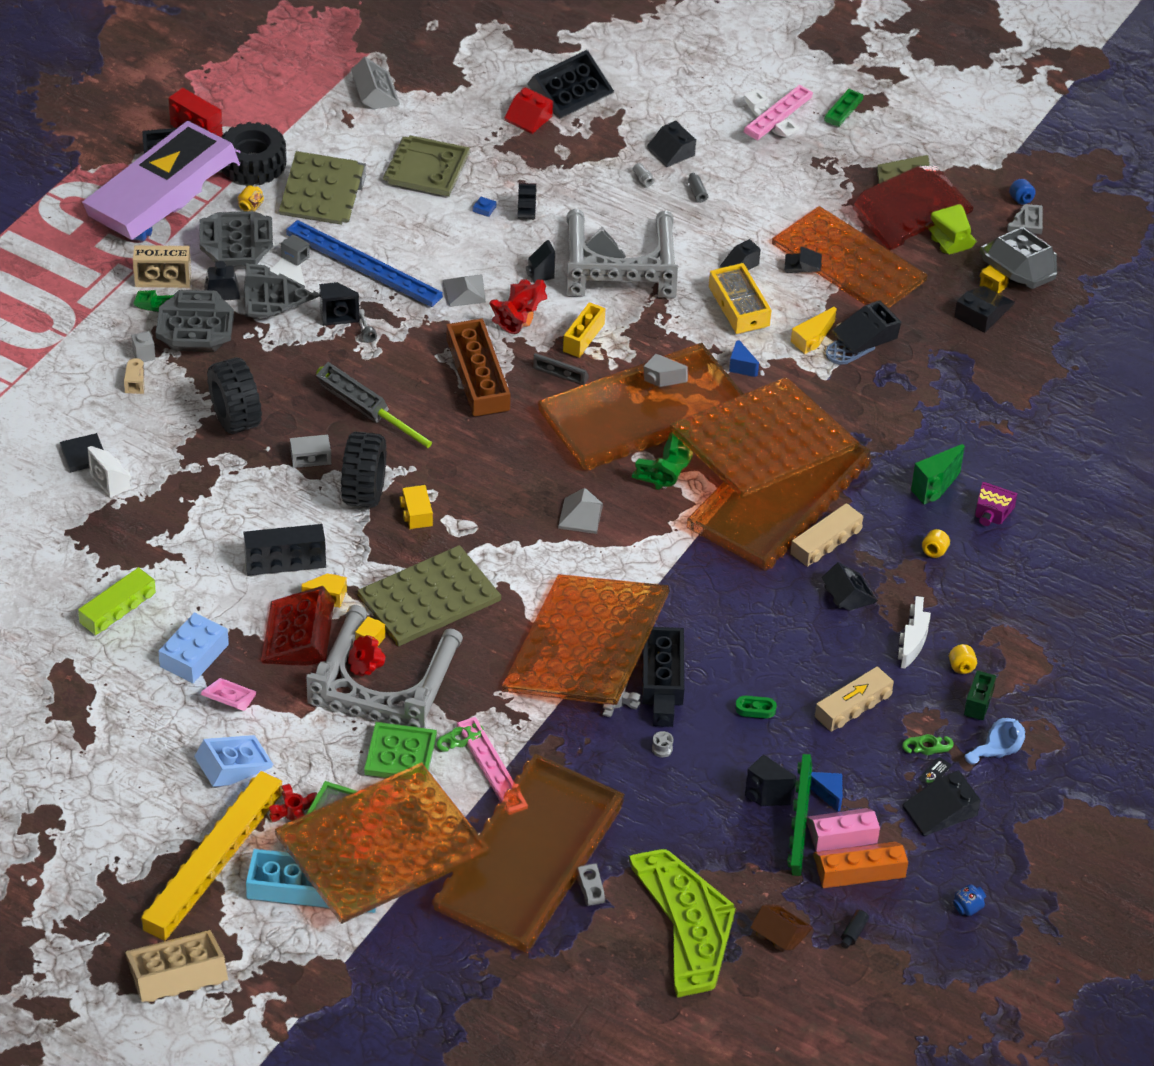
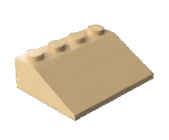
[125,930,228,1002]

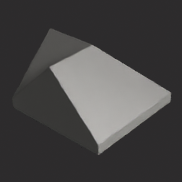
[443,274,486,307]
[558,488,603,534]

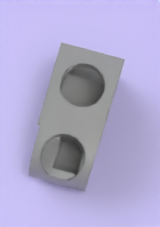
[577,863,605,906]

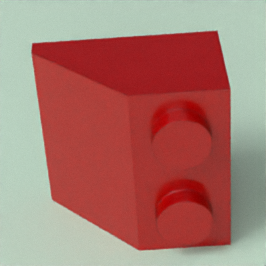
[504,87,553,134]

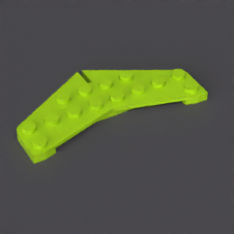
[629,849,735,997]

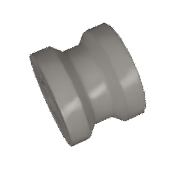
[652,731,673,758]

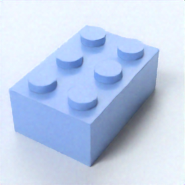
[159,612,229,683]

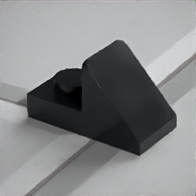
[784,246,822,273]

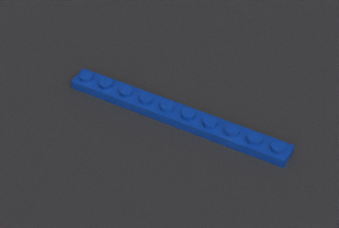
[286,220,443,307]

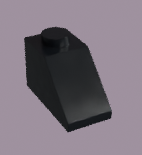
[720,239,761,270]
[526,240,555,283]

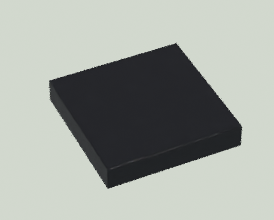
[60,433,104,473]

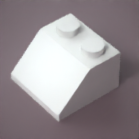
[88,446,131,498]

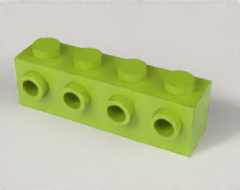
[78,567,156,636]

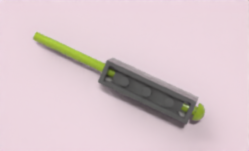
[316,362,432,448]

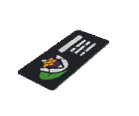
[918,757,952,786]

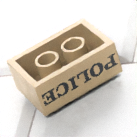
[133,245,191,288]

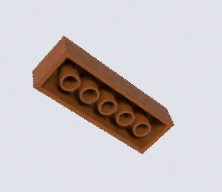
[447,318,511,417]

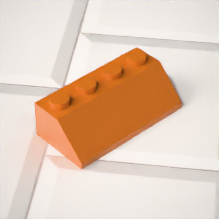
[813,842,908,888]

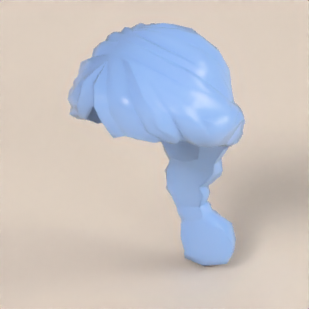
[964,718,1025,765]

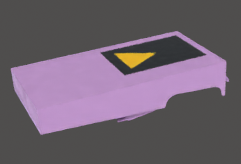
[82,121,240,240]

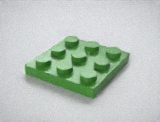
[364,722,437,783]

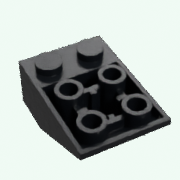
[832,300,901,354]

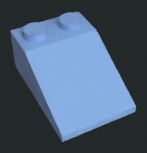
[194,735,273,787]

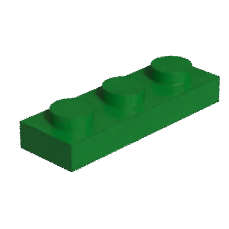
[824,88,864,127]

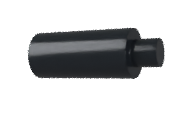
[841,910,869,949]

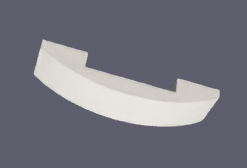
[744,89,800,137]

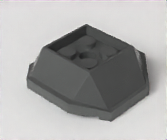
[199,211,273,266]
[979,227,1057,289]
[156,290,234,352]

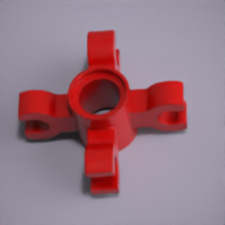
[269,783,317,828]

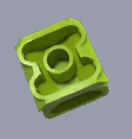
[929,204,977,255]

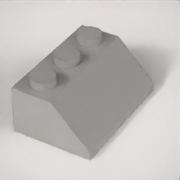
[351,56,400,109]

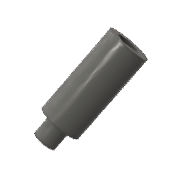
[688,173,708,203]

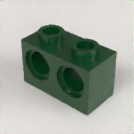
[964,670,997,721]

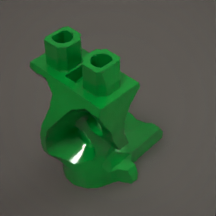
[632,425,693,490]

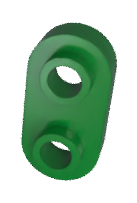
[735,696,777,718]

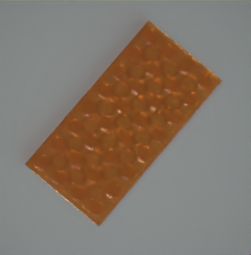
[772,206,928,308]

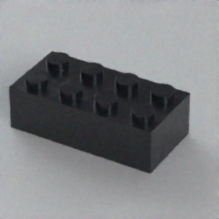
[243,524,326,576]
[642,627,685,705]

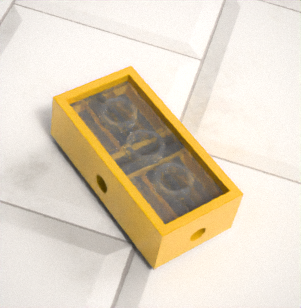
[708,263,772,334]

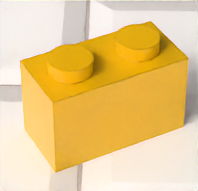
[399,485,433,529]

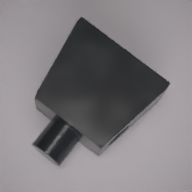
[204,261,240,300]

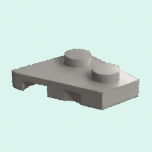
[1007,204,1043,234]

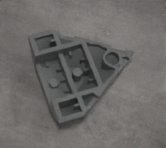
[244,264,320,319]

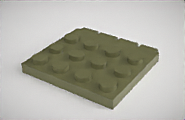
[383,135,470,197]
[279,151,364,225]

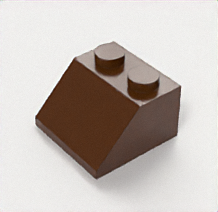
[750,905,813,952]

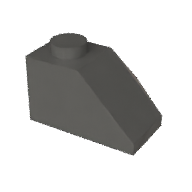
[586,227,626,258]

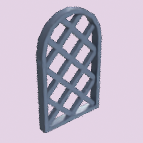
[825,339,875,365]

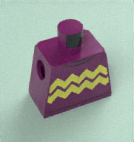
[975,482,1018,526]

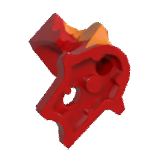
[489,279,548,334]

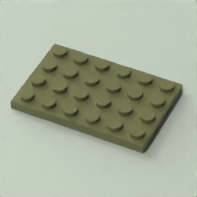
[358,545,501,647]

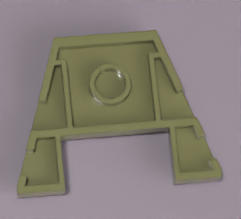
[877,155,934,205]

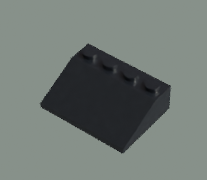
[527,49,615,119]

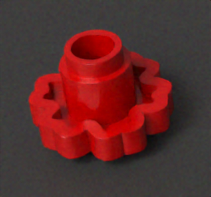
[348,635,385,677]

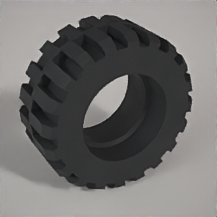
[221,122,287,186]
[207,357,262,434]
[341,431,387,508]

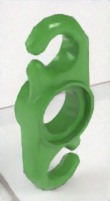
[437,723,484,752]
[902,734,954,755]

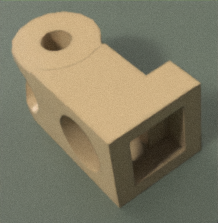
[124,358,145,394]

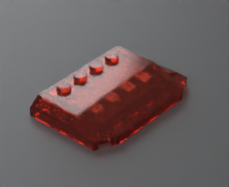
[853,166,974,251]

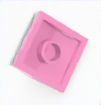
[201,678,256,711]

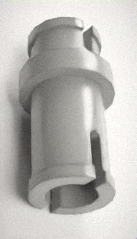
[633,163,654,187]

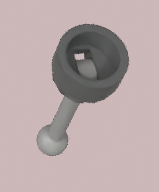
[359,309,377,343]

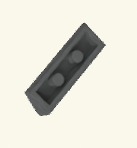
[533,353,589,385]

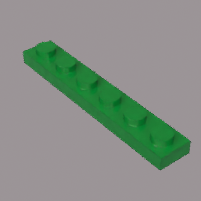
[788,754,812,876]

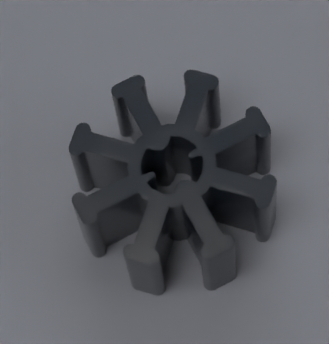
[518,183,537,219]

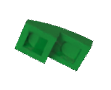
[134,290,174,312]

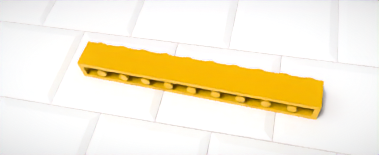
[141,771,283,941]

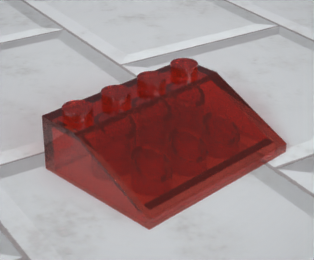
[261,586,335,666]

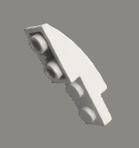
[898,596,931,668]

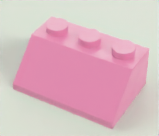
[807,808,880,852]

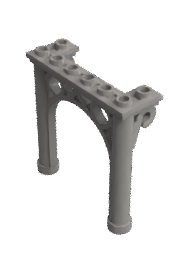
[567,209,678,298]
[306,605,463,728]

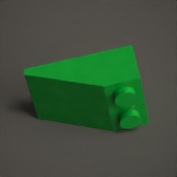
[911,444,965,504]

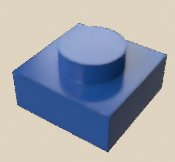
[473,196,497,217]

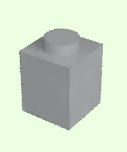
[131,331,155,362]

